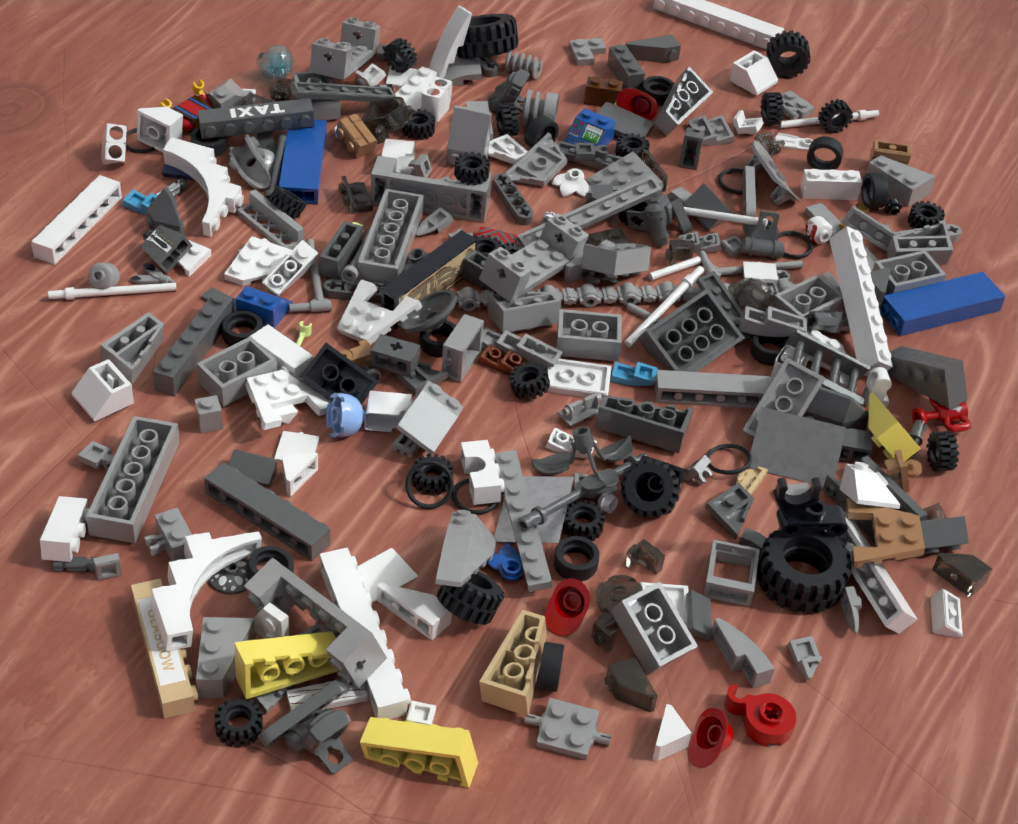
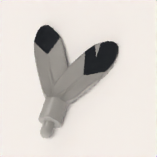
[130,263,175,284]

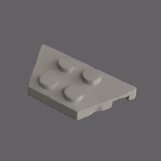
[505,133,567,186]

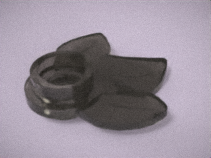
[583,270,619,285]

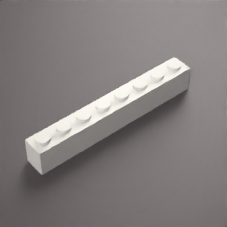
[653,0,784,49]
[829,226,893,376]
[320,547,411,719]

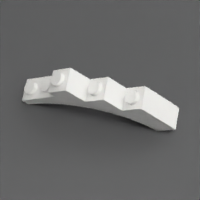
[163,137,244,237]
[150,531,262,651]

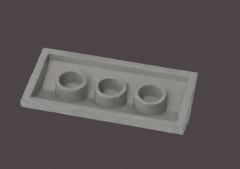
[742,358,825,439]

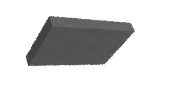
[597,102,654,137]

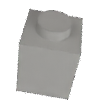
[195,395,223,433]

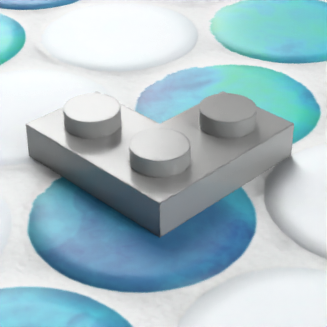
[568,38,606,66]

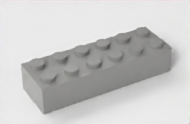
[357,189,424,283]
[86,416,180,544]

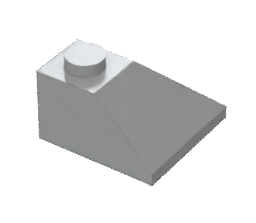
[206,78,252,109]

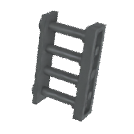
[786,329,870,405]
[822,456,927,542]

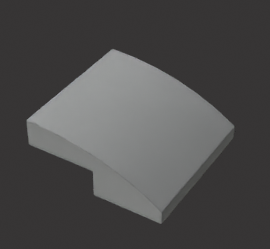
[445,57,482,86]
[688,115,735,146]

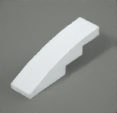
[429,6,472,79]

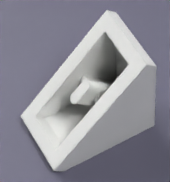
[282,452,318,497]
[652,704,691,761]

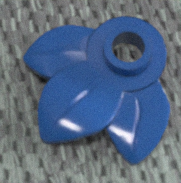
[487,543,523,581]

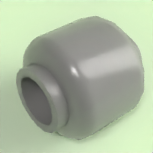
[88,262,120,289]

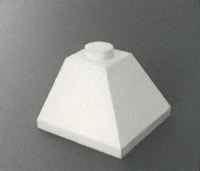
[840,462,900,509]

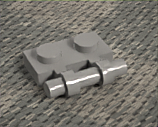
[781,90,815,120]

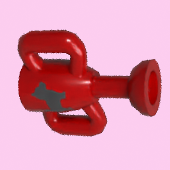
[912,398,971,433]

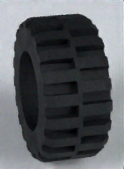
[456,14,519,58]
[757,528,852,614]

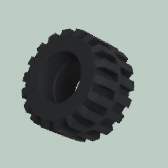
[766,30,811,78]
[621,459,680,519]
[436,571,505,625]

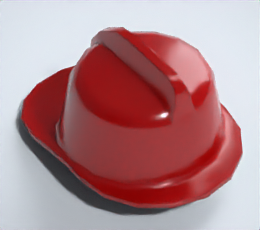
[616,88,658,120]
[544,578,590,636]
[688,707,733,768]

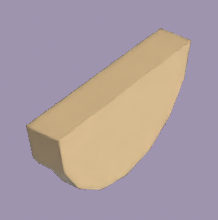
[735,467,768,495]

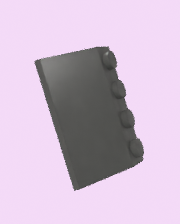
[638,288,744,372]

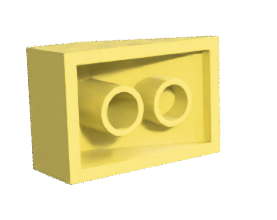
[868,392,921,462]

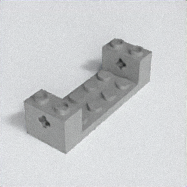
[309,17,381,80]
[370,156,492,223]
[479,213,589,303]
[244,558,387,688]

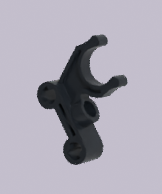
[774,477,848,538]

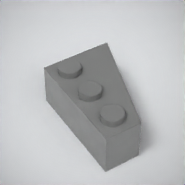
[887,220,953,265]
[100,312,164,385]
[196,617,255,698]

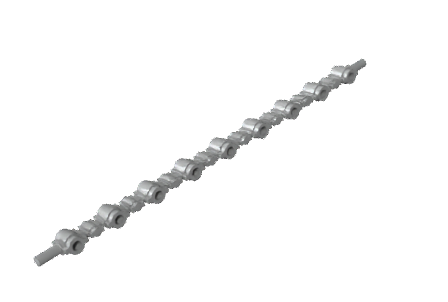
[456,278,795,311]

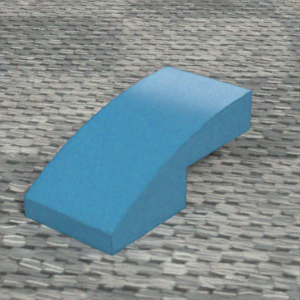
[122,189,157,214]
[610,362,658,386]

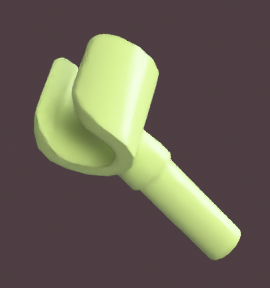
[296,321,312,346]

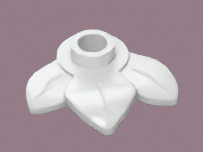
[552,168,589,198]

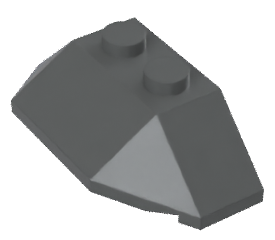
[803,387,869,431]

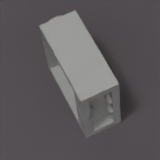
[442,314,484,383]
[703,540,760,607]

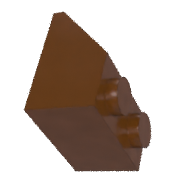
[584,76,623,107]

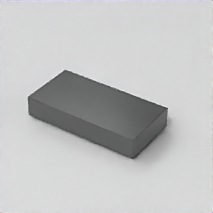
[686,590,713,641]

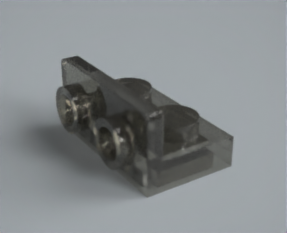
[338,176,373,214]

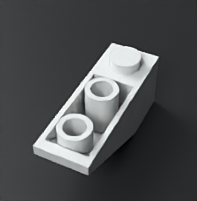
[262,240,318,296]

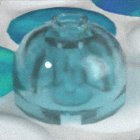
[257,45,294,80]

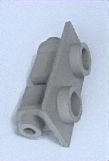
[557,392,602,427]

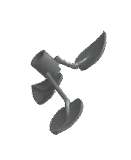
[532,427,634,491]

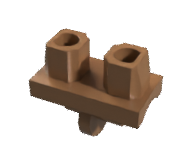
[884,449,922,492]

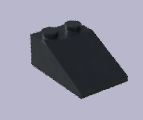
[299,342,379,405]

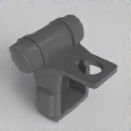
[488,69,530,112]
[626,194,674,247]
[740,211,785,259]
[284,708,353,775]

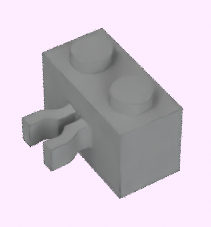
[144,508,192,562]

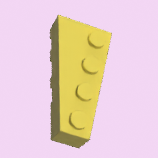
[234,631,338,699]
[360,717,478,788]

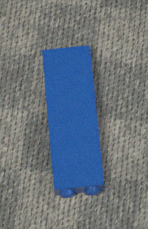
[279,120,327,205]
[879,272,1006,336]

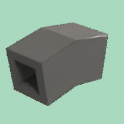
[739,528,766,557]

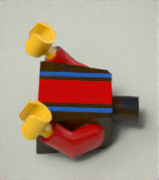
[158,79,213,133]

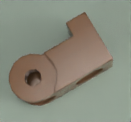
[339,339,373,368]

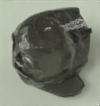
[728,278,774,312]

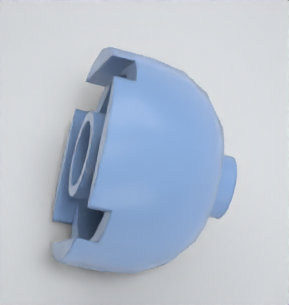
[326,393,366,438]

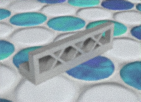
[237,190,305,250]

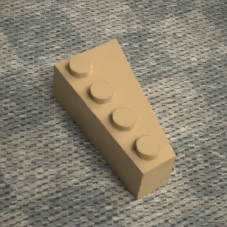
[479,610,547,716]

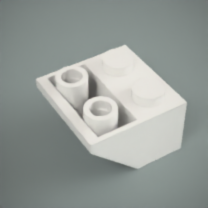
[729,51,778,96]
[71,359,134,422]

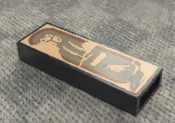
[381,230,477,329]

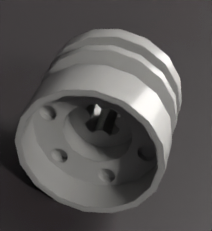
[522,89,559,131]

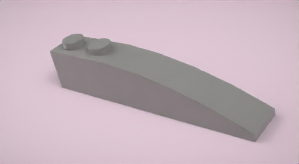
[435,510,496,587]

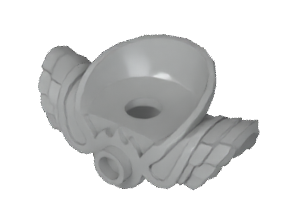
[229,134,276,191]

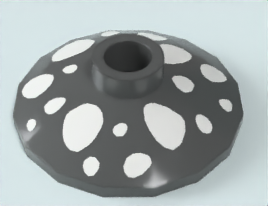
[208,558,249,594]

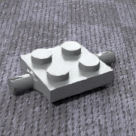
[524,698,612,760]

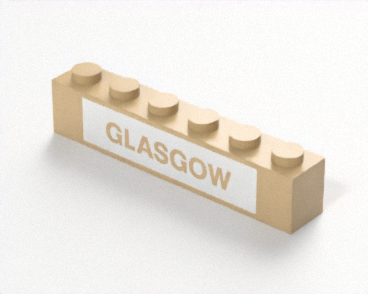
[131,578,198,719]

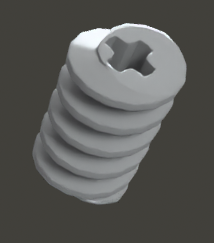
[505,50,543,79]

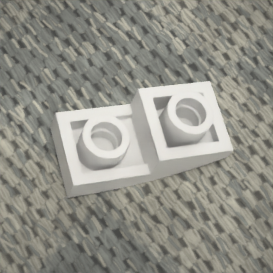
[545,427,597,459]

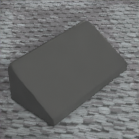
[229,449,277,487]

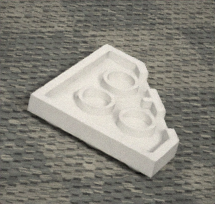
[224,236,292,286]

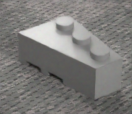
[867,156,936,207]
[582,243,651,278]
[488,292,561,333]

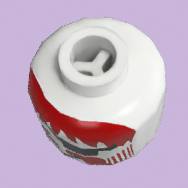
[804,216,833,245]

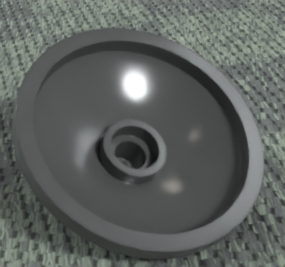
[399,289,457,333]

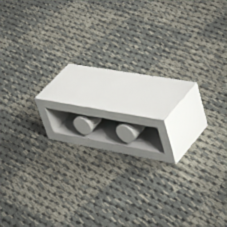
[800,169,862,200]
[249,325,313,380]
[40,496,89,562]

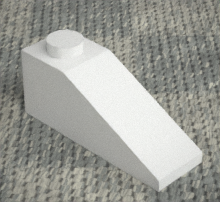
[377,583,452,641]

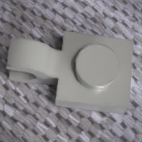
[78,441,114,471]

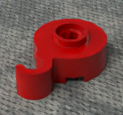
[724,684,797,747]

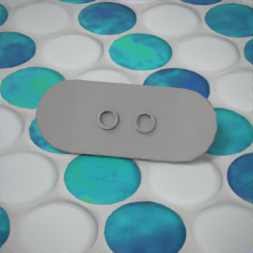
[747,141,802,206]

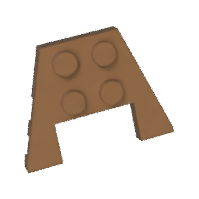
[846,498,925,568]

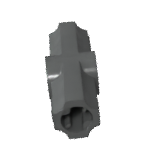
[805,310,850,333]

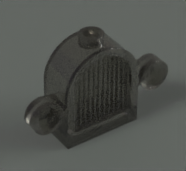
[361,96,413,144]

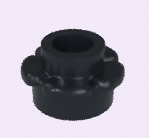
[884,198,903,215]

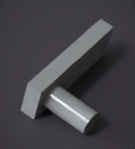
[841,206,898,252]

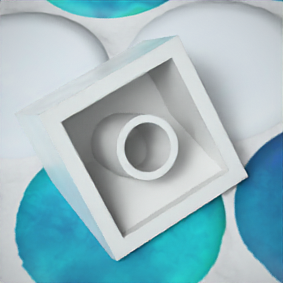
[137,107,183,153]

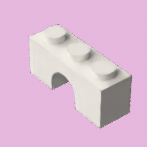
[460,440,505,505]

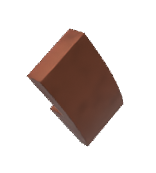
[478,344,528,374]

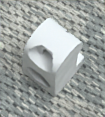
[862,367,892,408]

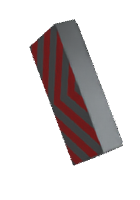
[476,226,518,244]

